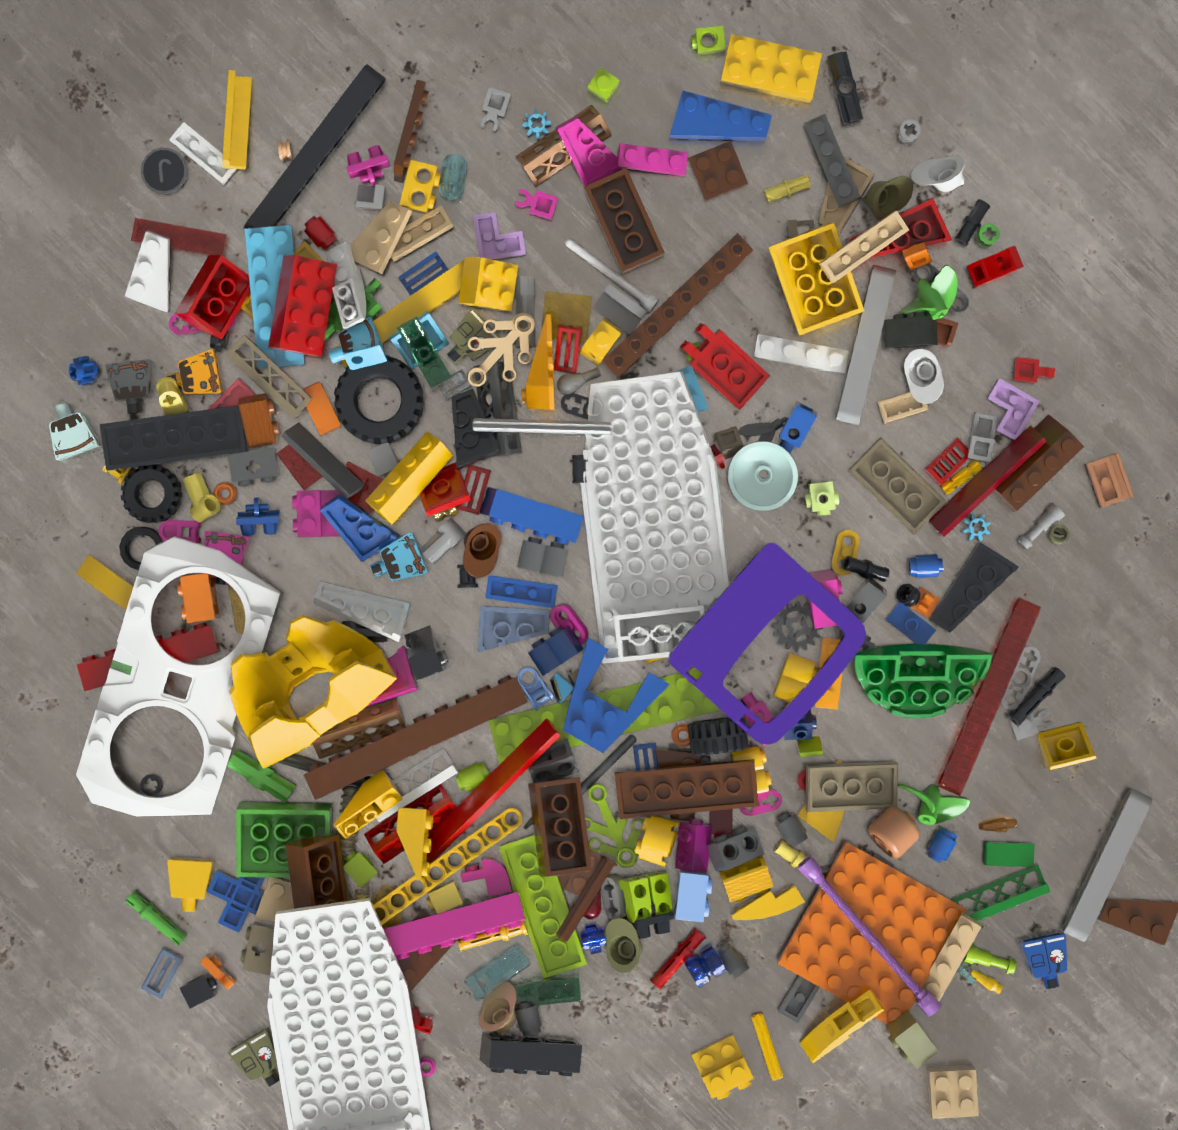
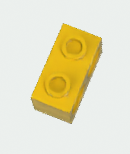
[399,160,441,214]

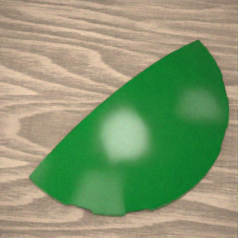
[854,644,992,719]

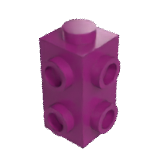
[675,818,712,872]

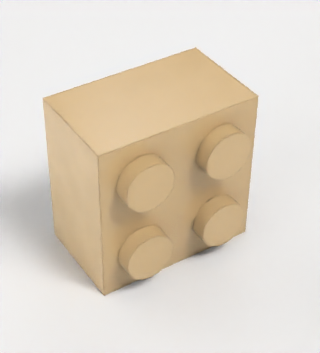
[926,1065,979,1119]

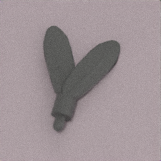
[738,417,787,442]

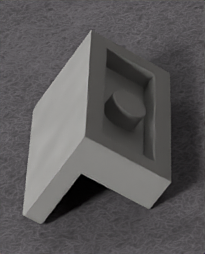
[593,284,646,335]

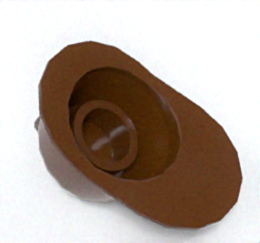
[463,523,501,578]

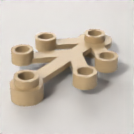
[467,313,535,386]

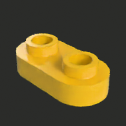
[831,530,860,576]

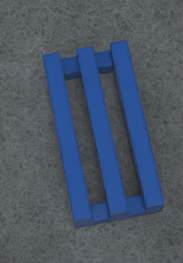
[398,251,449,296]
[633,742,659,770]

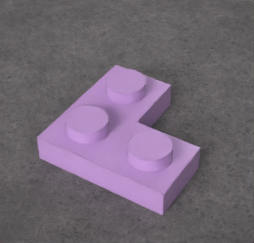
[473,212,526,260]
[987,378,1040,441]

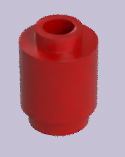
[304,216,338,251]

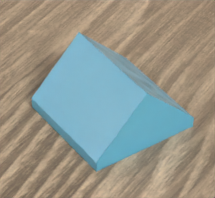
[389,311,449,369]

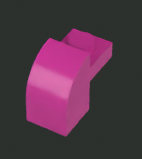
[460,857,512,896]

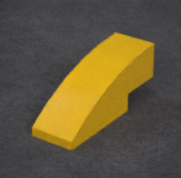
[76,554,134,610]
[730,884,805,920]

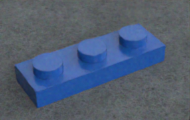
[485,575,558,608]

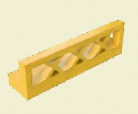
[222,70,252,170]

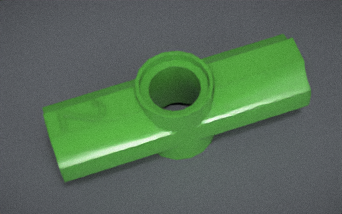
[227,749,296,803]

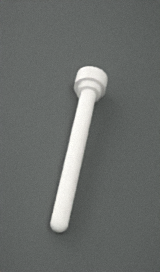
[565,238,660,314]

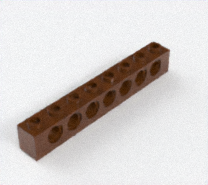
[602,233,753,379]

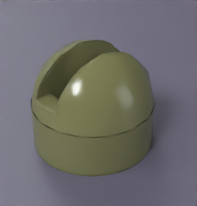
[1050,525,1069,544]

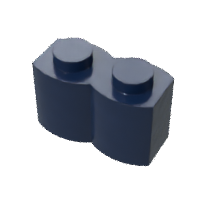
[528,626,584,676]

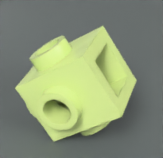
[805,481,839,516]

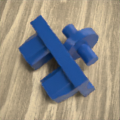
[236,497,280,536]

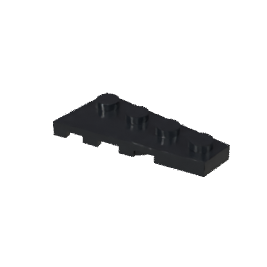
[930,542,1019,633]

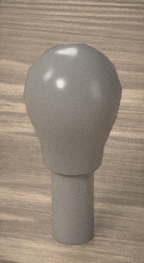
[557,367,601,394]

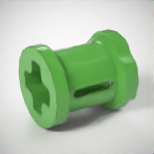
[976,223,1000,247]

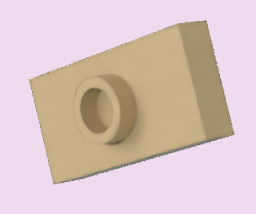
[877,391,929,424]

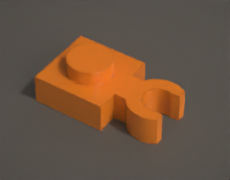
[200,953,236,990]

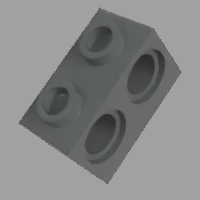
[528,739,579,783]
[707,826,765,872]

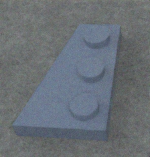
[478,606,550,652]

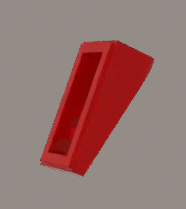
[924,437,969,486]

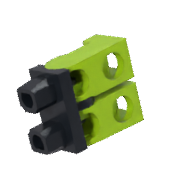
[618,871,675,939]

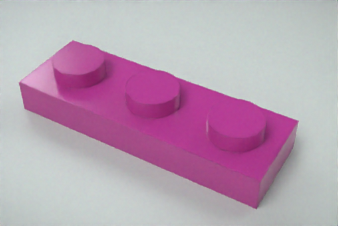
[616,143,688,176]

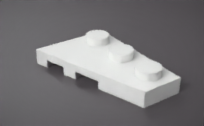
[125,230,170,313]

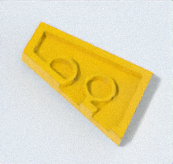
[797,760,845,843]

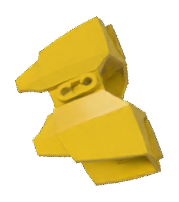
[229,615,397,769]

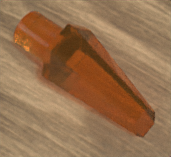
[978,817,1017,832]

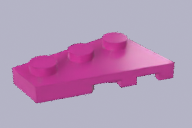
[555,116,622,187]
[365,645,418,708]

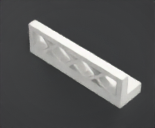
[376,748,458,822]

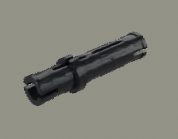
[1008,667,1066,726]

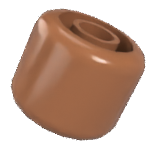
[868,806,920,859]

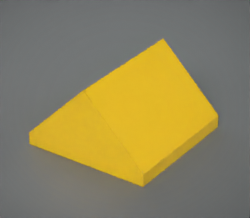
[1037,722,1096,770]

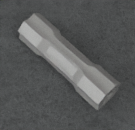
[515,276,535,347]

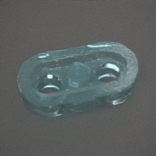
[439,154,467,200]

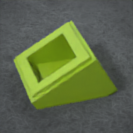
[797,736,823,757]

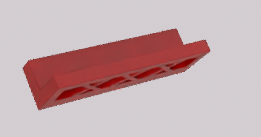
[364,784,457,864]

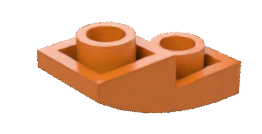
[300,381,341,436]

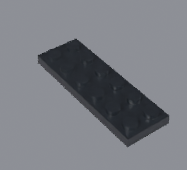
[100,405,246,471]

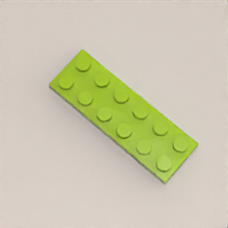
[499,834,588,979]

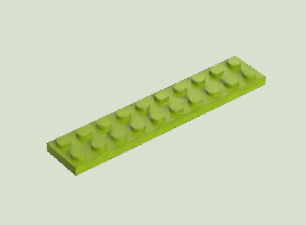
[489,669,720,765]

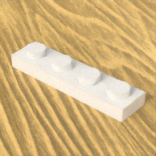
[753,334,849,374]

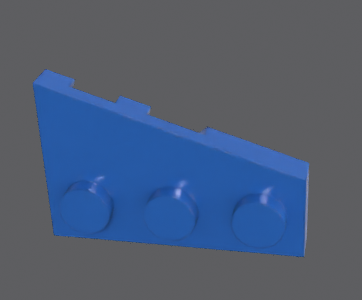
[320,495,400,562]

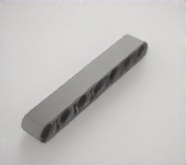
[835,265,896,425]
[1062,788,1152,942]

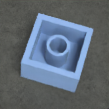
[674,869,712,922]

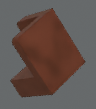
[937,318,958,347]

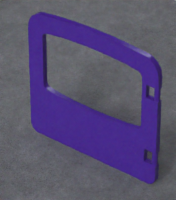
[668,543,866,745]

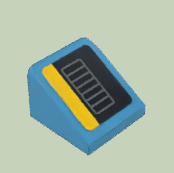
[550,673,574,704]

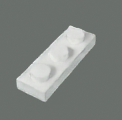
[169,122,237,185]

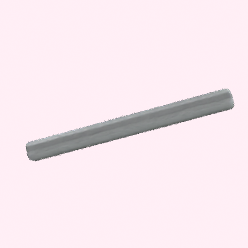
[473,418,612,435]

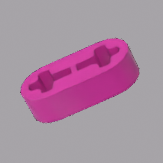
[739,789,782,816]

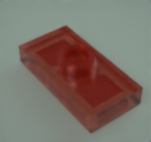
[276,444,323,490]

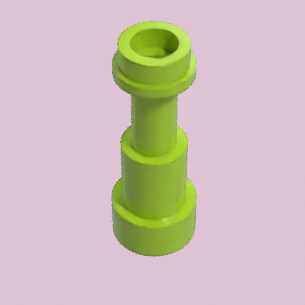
[963,945,1017,974]

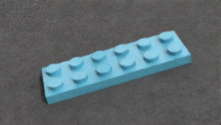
[245,225,304,368]

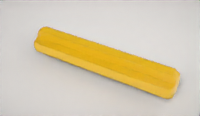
[751,1013,783,1080]

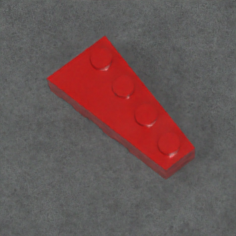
[845,198,953,258]

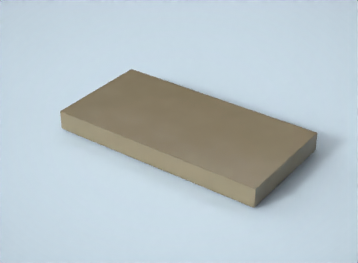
[848,437,947,535]
[806,761,898,812]

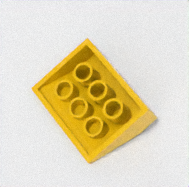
[768,223,864,335]

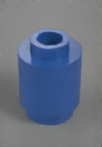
[909,554,943,578]
[926,827,958,863]

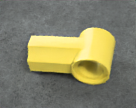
[183,472,220,522]

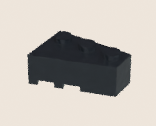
[404,625,449,680]

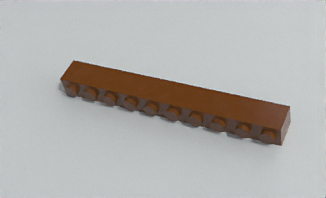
[303,675,528,800]

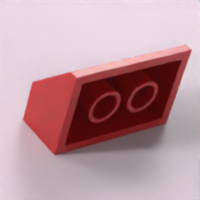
[175,255,250,339]

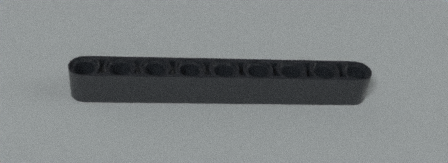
[243,64,386,230]

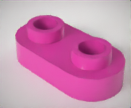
[550,604,589,645]

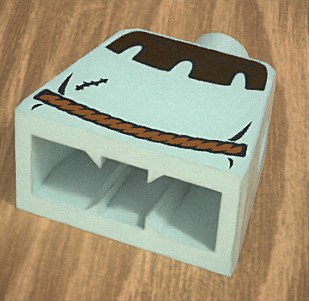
[49,402,101,461]

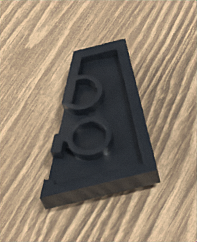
[451,388,500,470]

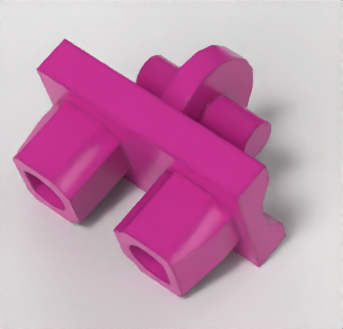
[346,145,390,187]

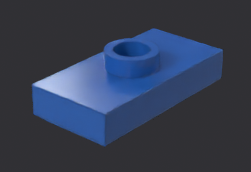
[885,601,936,644]

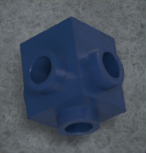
[783,707,817,740]

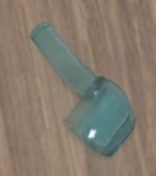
[956,962,977,985]

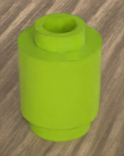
[455,762,489,793]

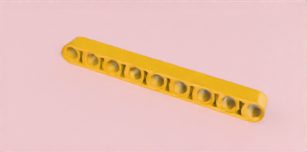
[373,808,522,925]

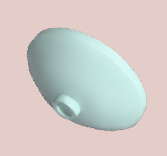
[728,441,798,511]

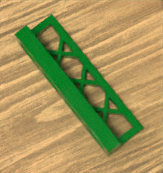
[952,864,1051,921]

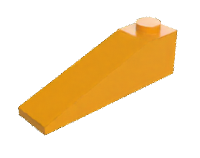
[521,313,555,410]

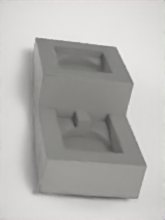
[967,412,998,462]

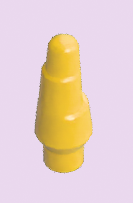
[970,970,1004,994]

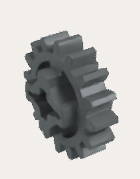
[772,601,823,652]

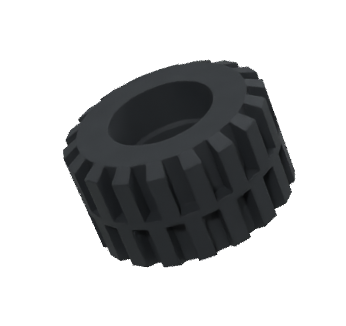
[120,465,182,523]
[687,717,749,756]

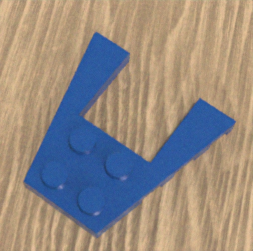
[563,638,669,753]

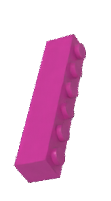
[384,892,526,960]

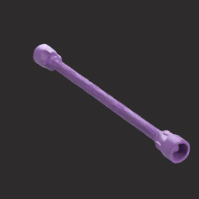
[797,855,942,1017]

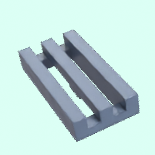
[141,947,184,999]

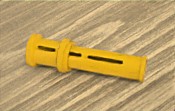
[457,921,528,951]

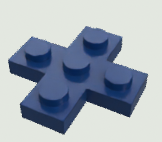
[207,870,270,933]

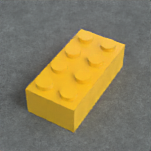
[720,34,822,103]

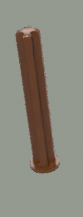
[556,855,617,942]

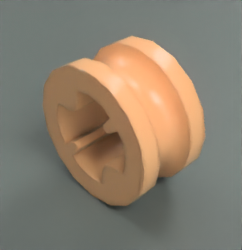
[278,139,293,162]

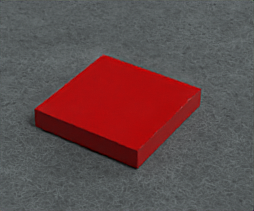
[419,462,471,517]

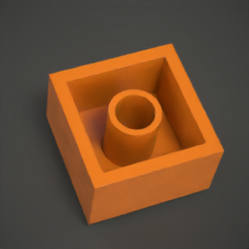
[177,573,221,623]

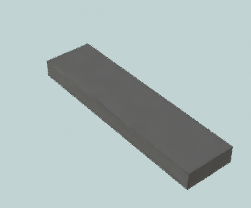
[282,422,364,499]

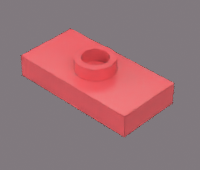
[207,378,256,410]

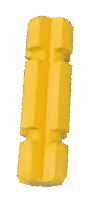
[941,460,983,495]

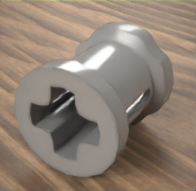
[898,119,921,143]

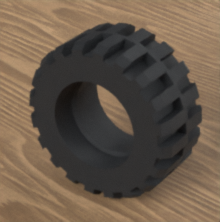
[334,355,424,444]

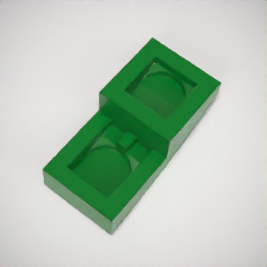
[984,842,1035,867]

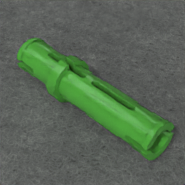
[124,890,187,946]

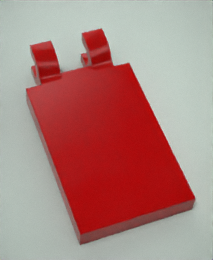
[680,323,770,410]

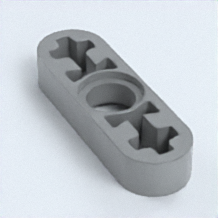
[1000,646,1041,710]

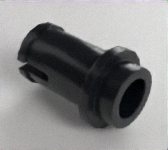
[570,455,588,483]

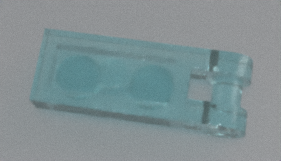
[464,945,530,1002]

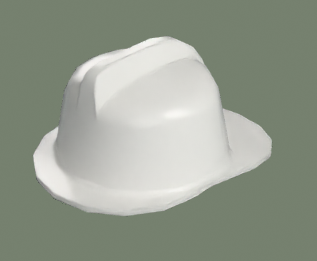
[911,156,965,192]
[904,349,944,404]

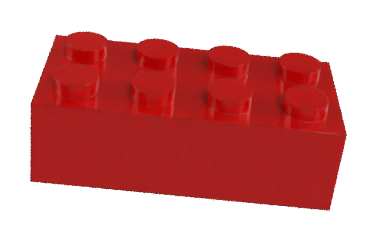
[268,255,337,356]

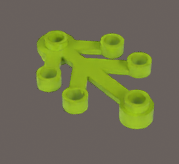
[585,784,644,868]

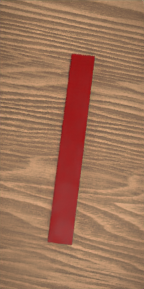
[426,718,561,864]

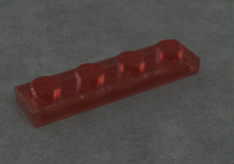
[131,218,227,256]

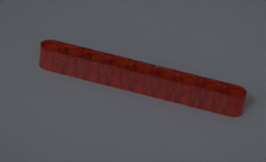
[938,597,1041,796]

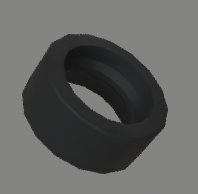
[119,526,163,570]

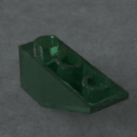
[397,316,451,388]

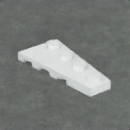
[314,581,410,642]

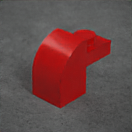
[967,246,1024,287]

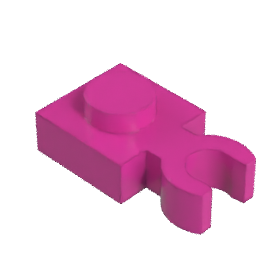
[515,189,558,220]

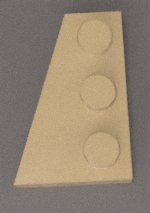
[819,156,875,235]
[350,201,412,274]

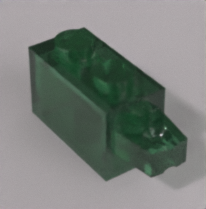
[516,974,581,1006]

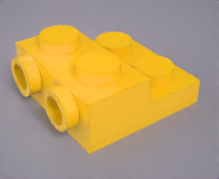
[691,1034,754,1100]

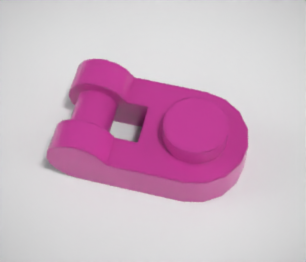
[158,520,201,544]

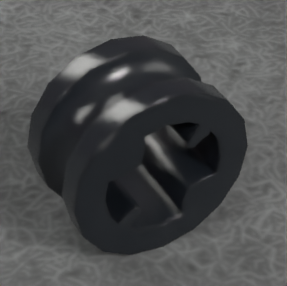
[897,583,921,607]
[140,774,163,795]

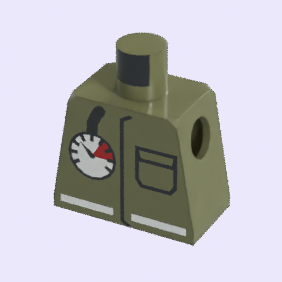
[447,307,500,364]
[228,1027,280,1087]

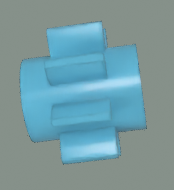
[522,109,551,139]
[962,513,991,541]

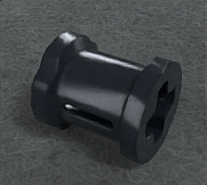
[457,565,478,588]

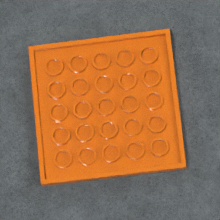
[777,841,967,1025]

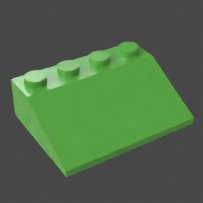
[236,802,332,878]

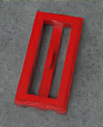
[554,324,582,373]
[456,465,491,515]

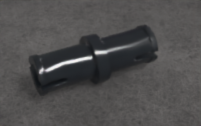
[954,199,991,246]
[842,556,890,582]

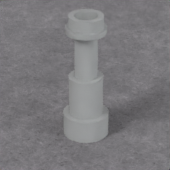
[1017,502,1065,549]

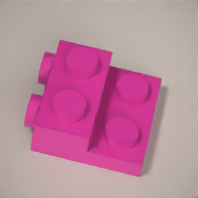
[292,490,345,537]

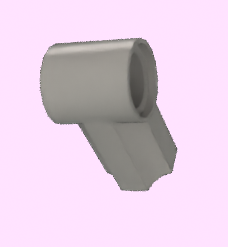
[419,518,466,564]

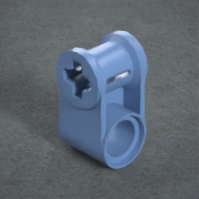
[518,666,556,712]

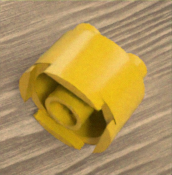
[635,816,679,867]

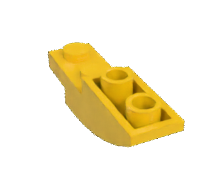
[800,990,885,1063]

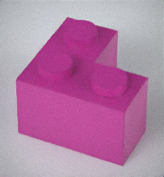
[808,569,844,629]

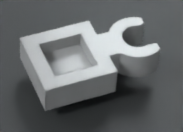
[481,87,511,132]
[1009,709,1053,740]

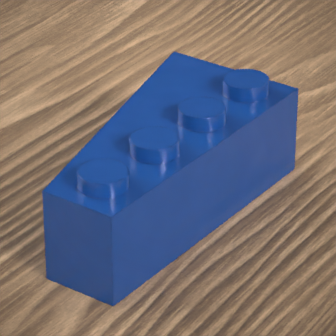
[669,90,772,141]
[480,487,584,545]

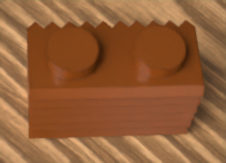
[238,393,280,448]

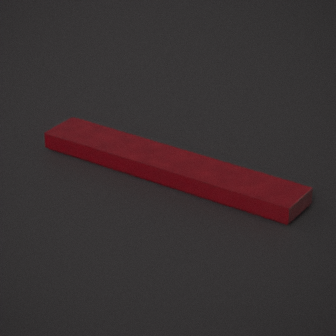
[929,425,1047,537]

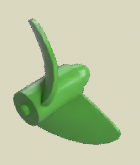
[901,265,958,320]
[898,784,970,825]

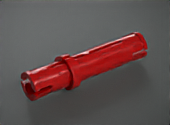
[650,928,707,990]

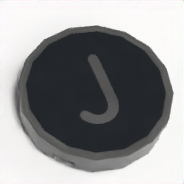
[141,147,188,195]

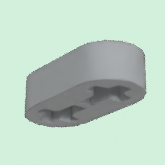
[601,875,626,920]

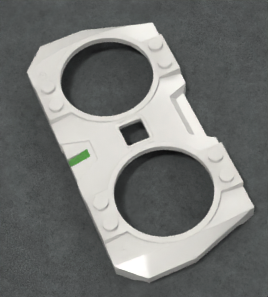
[76,536,280,816]

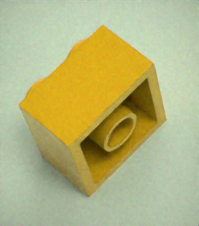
[458,257,518,311]

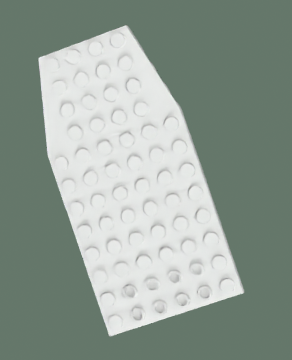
[580,372,731,663]
[267,898,431,1130]

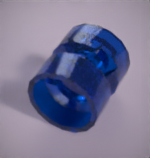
[684,945,727,988]

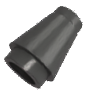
[718,943,750,979]

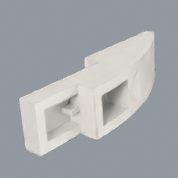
[326,242,366,329]

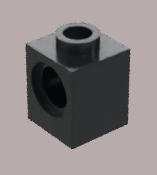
[179,973,218,1009]

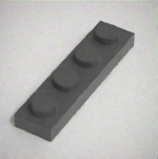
[804,114,861,208]

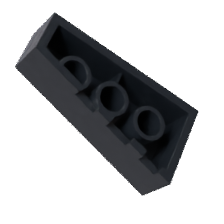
[479,1032,582,1076]

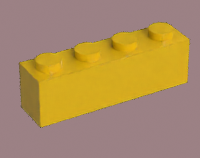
[365,432,453,524]

